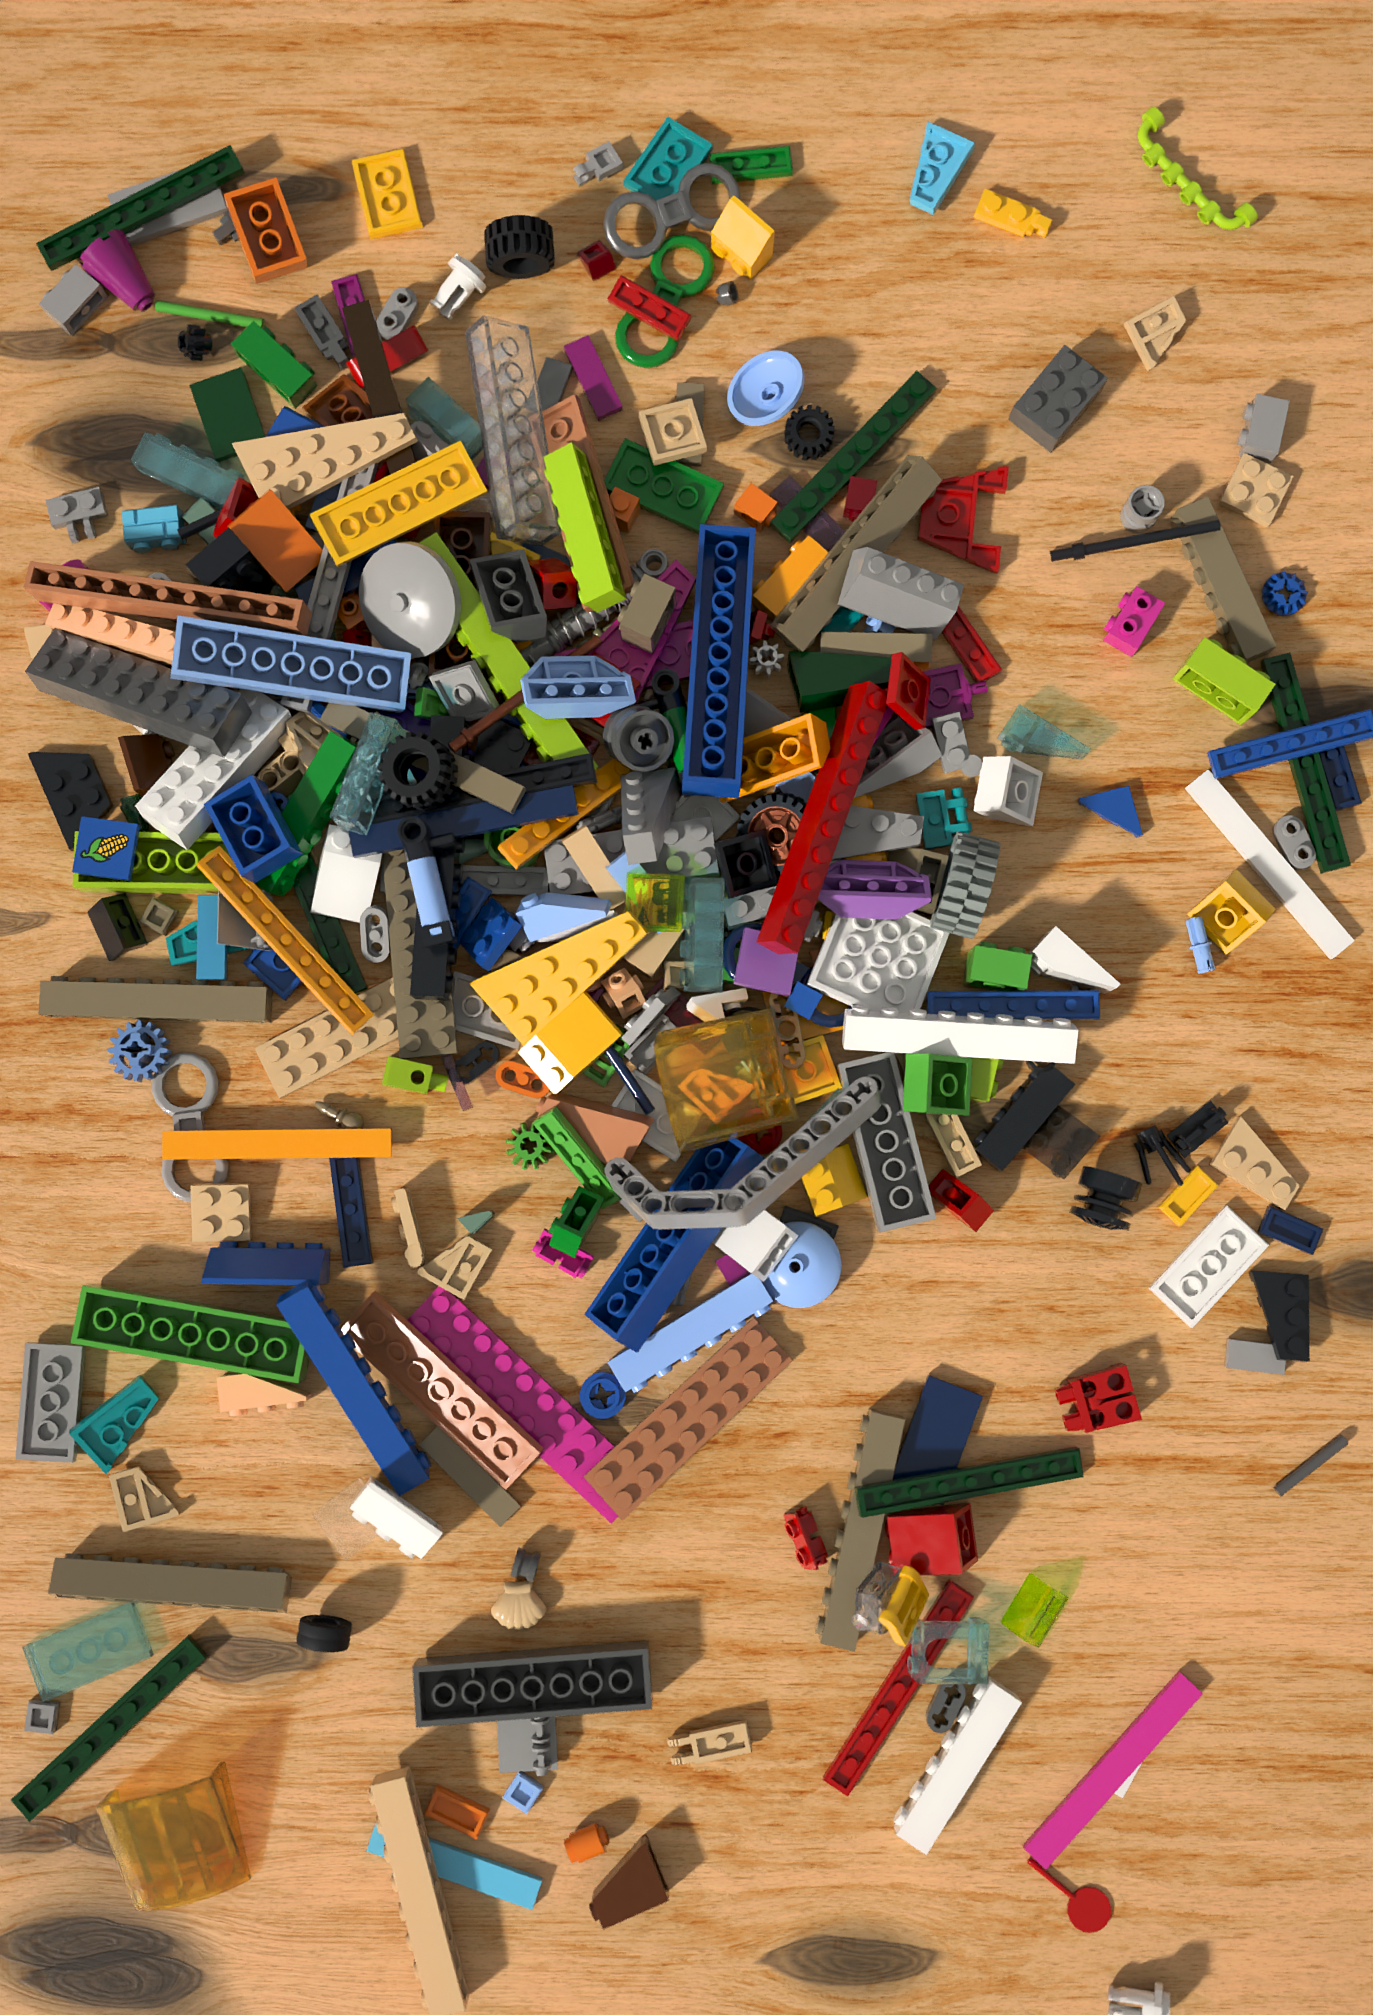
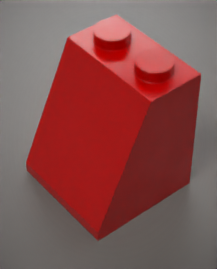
[885,1502,978,1576]

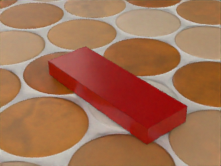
[607,275,692,342]
[941,605,1002,683]

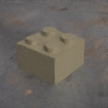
[618,573,676,654]

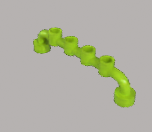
[1137,106,1258,230]

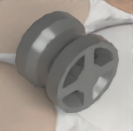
[511,1547,541,1583]

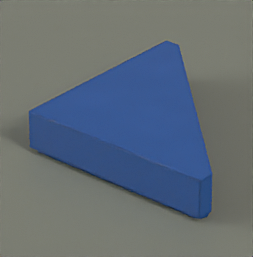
[1077,786,1143,838]

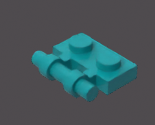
[915,788,972,850]

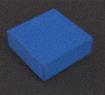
[784,981,823,1020]

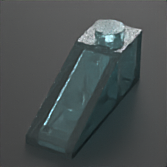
[997,704,1091,759]

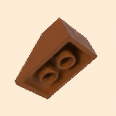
[302,374,374,427]

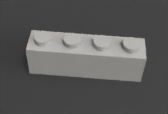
[837,547,964,641]

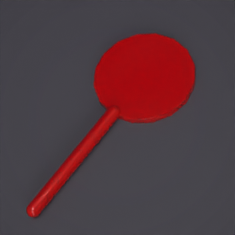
[1027,1859,1111,1933]

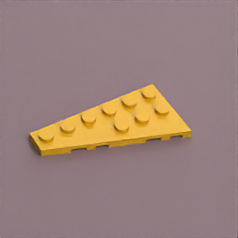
[469,911,649,1046]

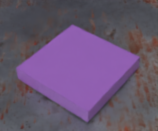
[733,927,798,996]

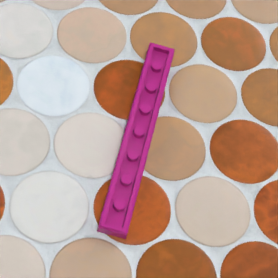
[1022,1671,1203,1869]

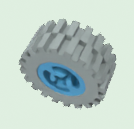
[930,832,1000,939]

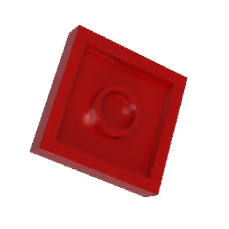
[883,652,931,730]

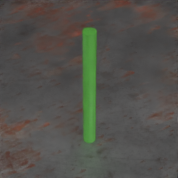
[155,300,265,328]

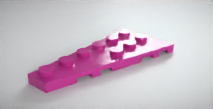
[587,560,696,703]

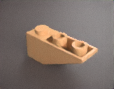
[216,1373,312,1416]

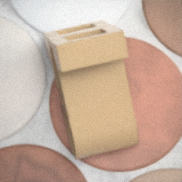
[257,733,305,797]

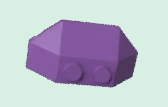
[818,860,932,919]

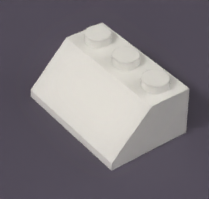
[350,1476,443,1559]

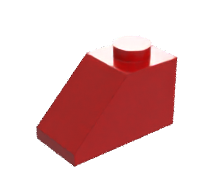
[928,1169,994,1232]

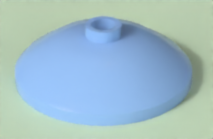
[727,351,805,426]
[761,1221,842,1308]

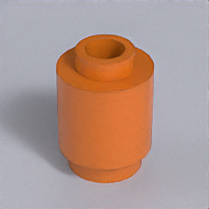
[564,1823,610,1863]

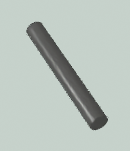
[1273,1435,1349,1497]

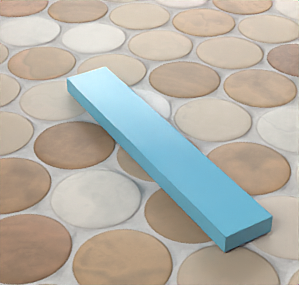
[366,1824,543,1910]

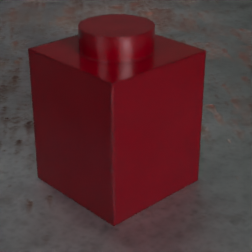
[843,476,878,522]

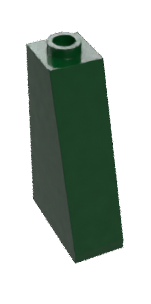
[787,650,892,713]

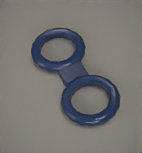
[722,923,852,1028]

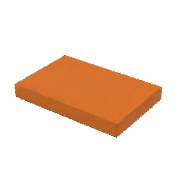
[227,489,323,593]

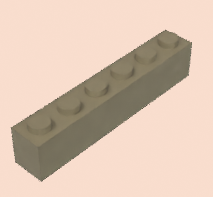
[1171,496,1276,663]

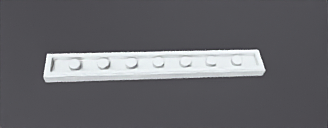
[1185,769,1354,960]

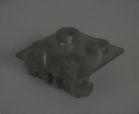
[1022,1105,1100,1179]

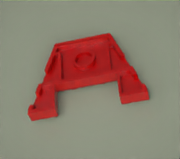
[918,466,1009,574]

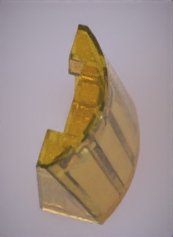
[653,1008,799,1154]
[96,1761,251,1911]

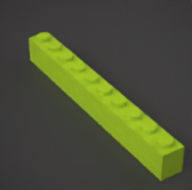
[419,532,598,772]

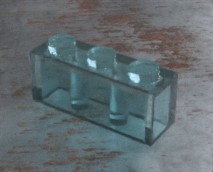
[405,376,490,461]

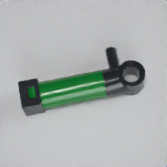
[635,668,694,798]

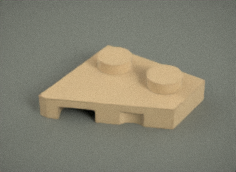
[285,711,339,772]
[417,1235,493,1300]

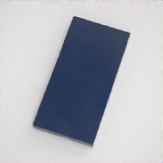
[892,1375,983,1505]

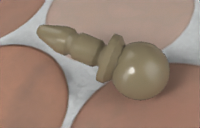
[315,1101,364,1129]

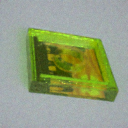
[624,872,685,932]

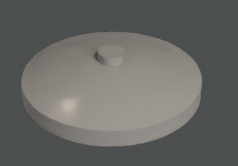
[359,542,461,658]

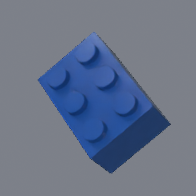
[204,775,303,883]

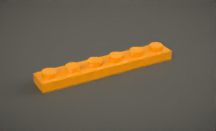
[498,759,641,870]

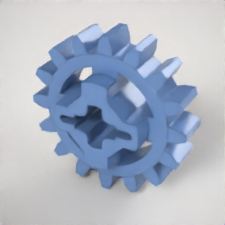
[107,1020,172,1082]

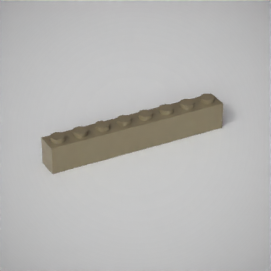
[769,455,942,651]
[38,976,273,1023]
[815,1409,905,1652]
[48,1553,292,1613]

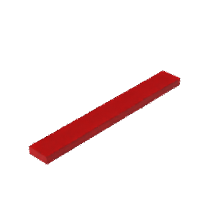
[823,1579,974,1797]

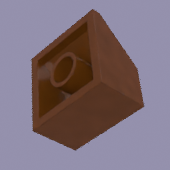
[118,734,175,797]

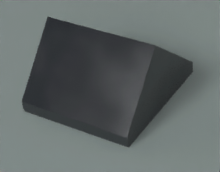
[714,829,778,899]

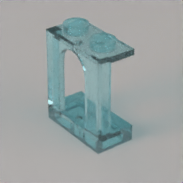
[907,1617,989,1684]

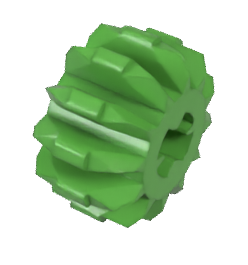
[506,1122,554,1170]

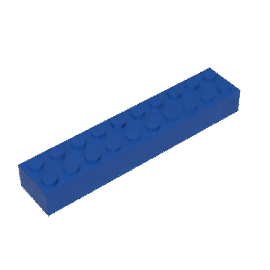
[682,524,756,798]

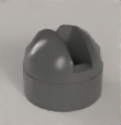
[716,281,738,306]

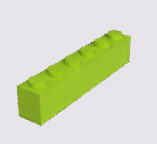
[543,442,627,613]

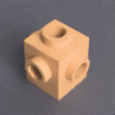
[601,967,646,1019]

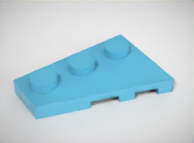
[910,121,975,215]

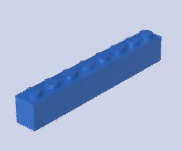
[276,1279,431,1497]

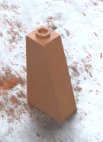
[535,1092,655,1164]

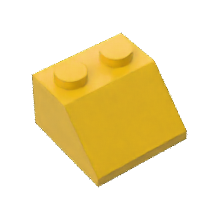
[711,195,775,280]
[1187,869,1276,955]
[800,1144,867,1216]

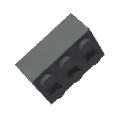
[1008,345,1108,453]

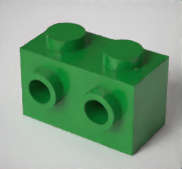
[549,1186,604,1258]

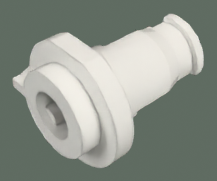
[429,253,487,320]
[1108,1982,1170,2015]

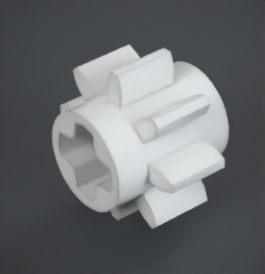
[749,641,784,678]

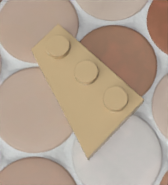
[1209,1116,1300,1210]

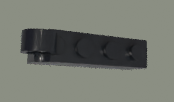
[973,1061,1075,1172]

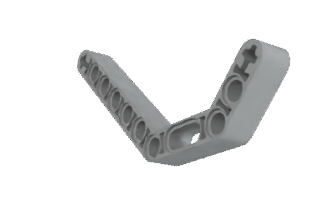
[605,1077,882,1229]

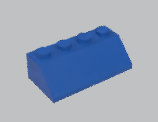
[202,1241,331,1285]

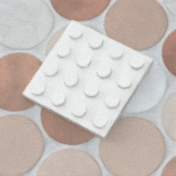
[806,912,950,1013]

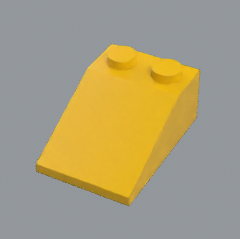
[518,991,623,1095]

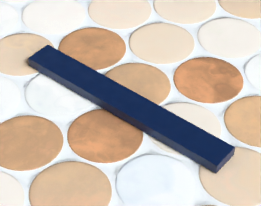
[348,785,579,858]

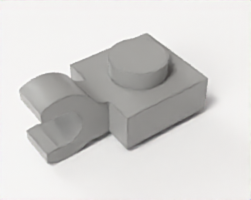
[573,141,623,186]

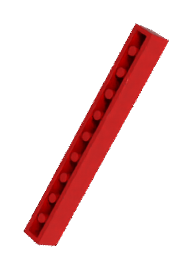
[756,681,887,954]

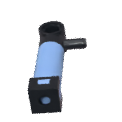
[398,816,457,949]

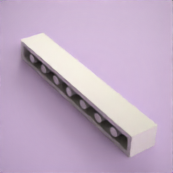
[842,1005,1078,1064]

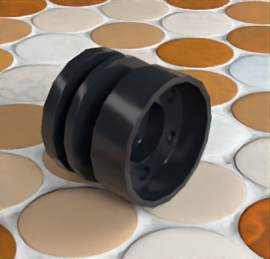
[1070,1166,1142,1231]

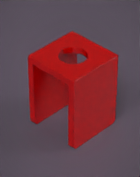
[528,558,577,610]

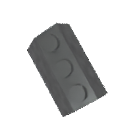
[469,549,547,643]

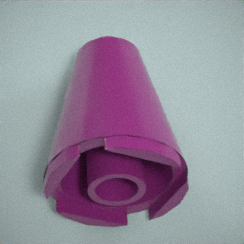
[79,229,155,312]

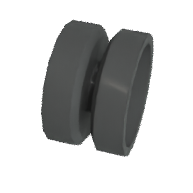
[603,703,674,772]

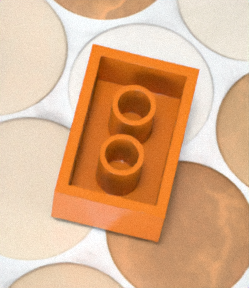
[224,177,307,284]

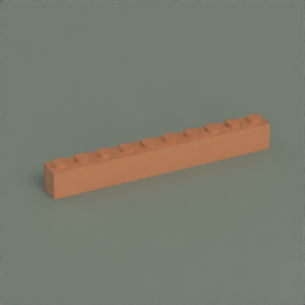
[23,561,312,636]

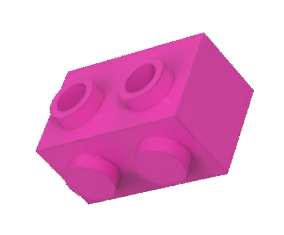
[1103,586,1165,657]

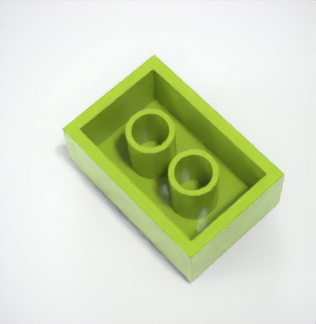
[1172,637,1276,725]

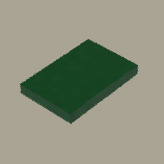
[189,367,266,463]

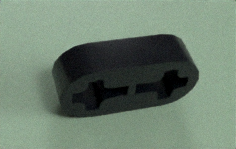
[451,1042,500,1085]

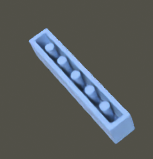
[607,1273,773,1393]

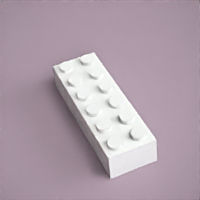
[135,689,292,850]

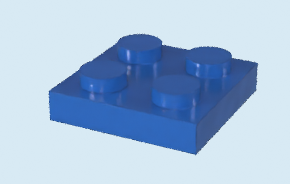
[460,897,523,971]

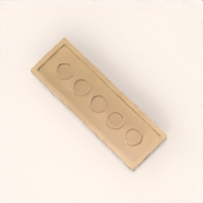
[254,978,398,1099]

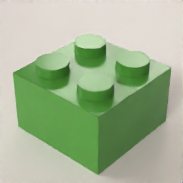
[962,942,1032,991]
[903,1054,972,1116]

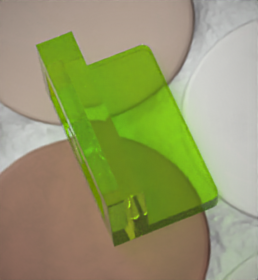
[1001,1573,1069,1648]

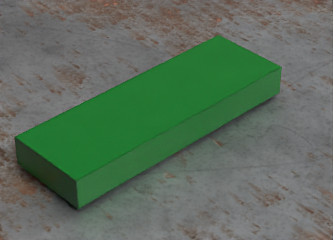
[709,146,793,184]

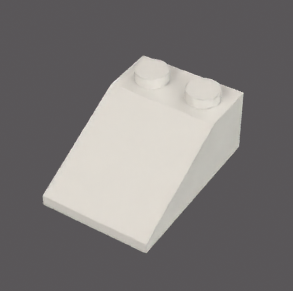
[310,824,382,923]
[1027,926,1120,994]

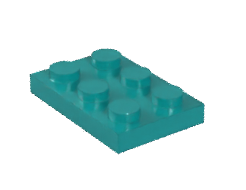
[623,116,713,200]

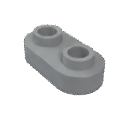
[376,287,418,340]
[1273,815,1316,870]
[360,905,391,963]

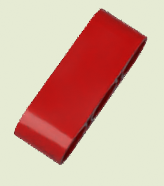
[346,325,429,388]

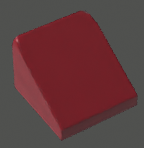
[577,240,616,281]

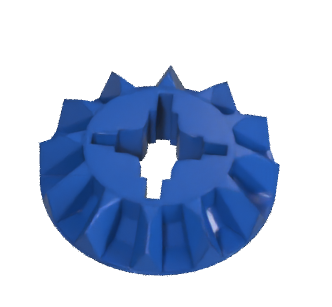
[1262,571,1308,616]
[580,1372,626,1419]

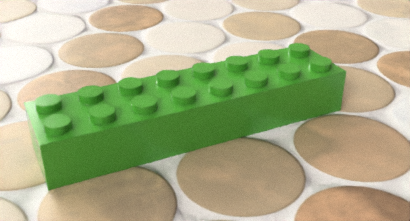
[71,1284,309,1383]

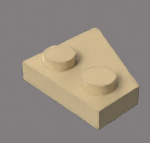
[1123,296,1186,372]
[109,1466,180,1532]

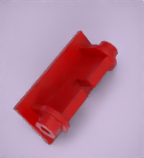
[783,1506,828,1570]

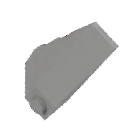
[854,714,942,798]

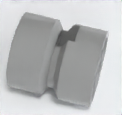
[1120,485,1165,533]

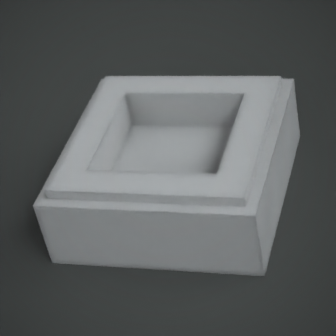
[24,1699,60,1734]

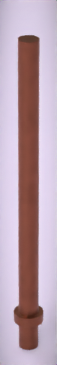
[448,635,602,753]

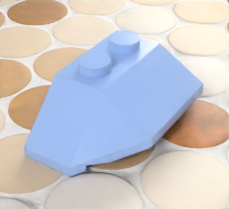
[520,656,636,719]

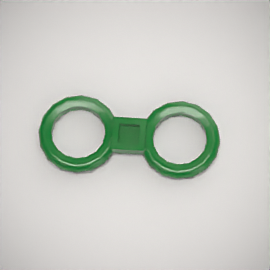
[615,234,715,368]

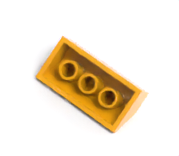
[720,713,831,803]

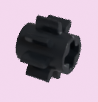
[178,324,212,361]

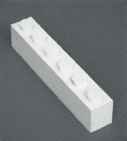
[893,1676,1022,1855]

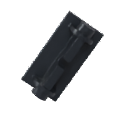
[1166,1100,1229,1158]

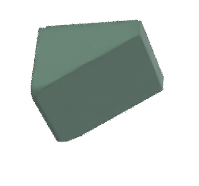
[457,1210,495,1234]

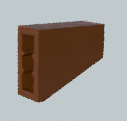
[589,1834,669,1929]

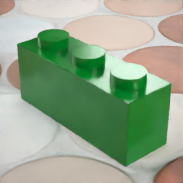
[231,321,317,409]

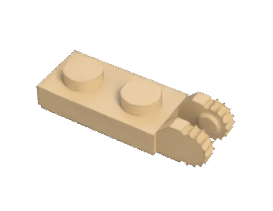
[391,1187,426,1268]
[667,1719,753,1765]

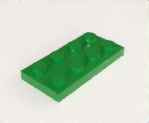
[604,438,724,534]

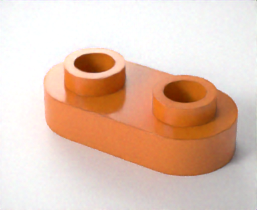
[496,1061,550,1099]

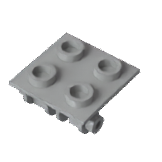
[217,890,273,951]
[497,1717,558,1776]

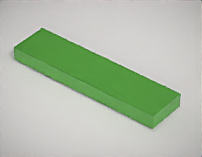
[532,1106,622,1210]

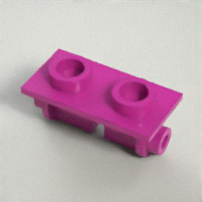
[532,1228,594,1279]

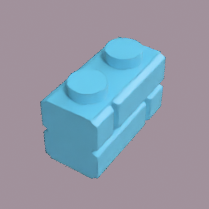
[122,505,186,553]

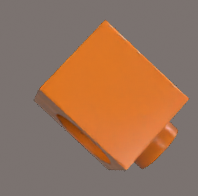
[734,483,778,533]

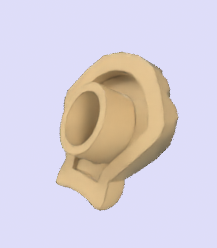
[491,1581,547,1630]

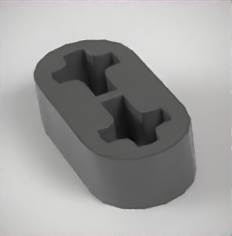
[925,1676,966,1733]

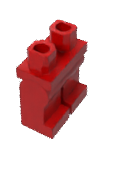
[1054,1362,1142,1433]

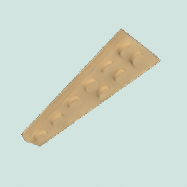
[232,413,418,510]

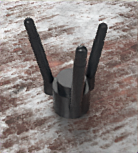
[1134,1125,1191,1186]

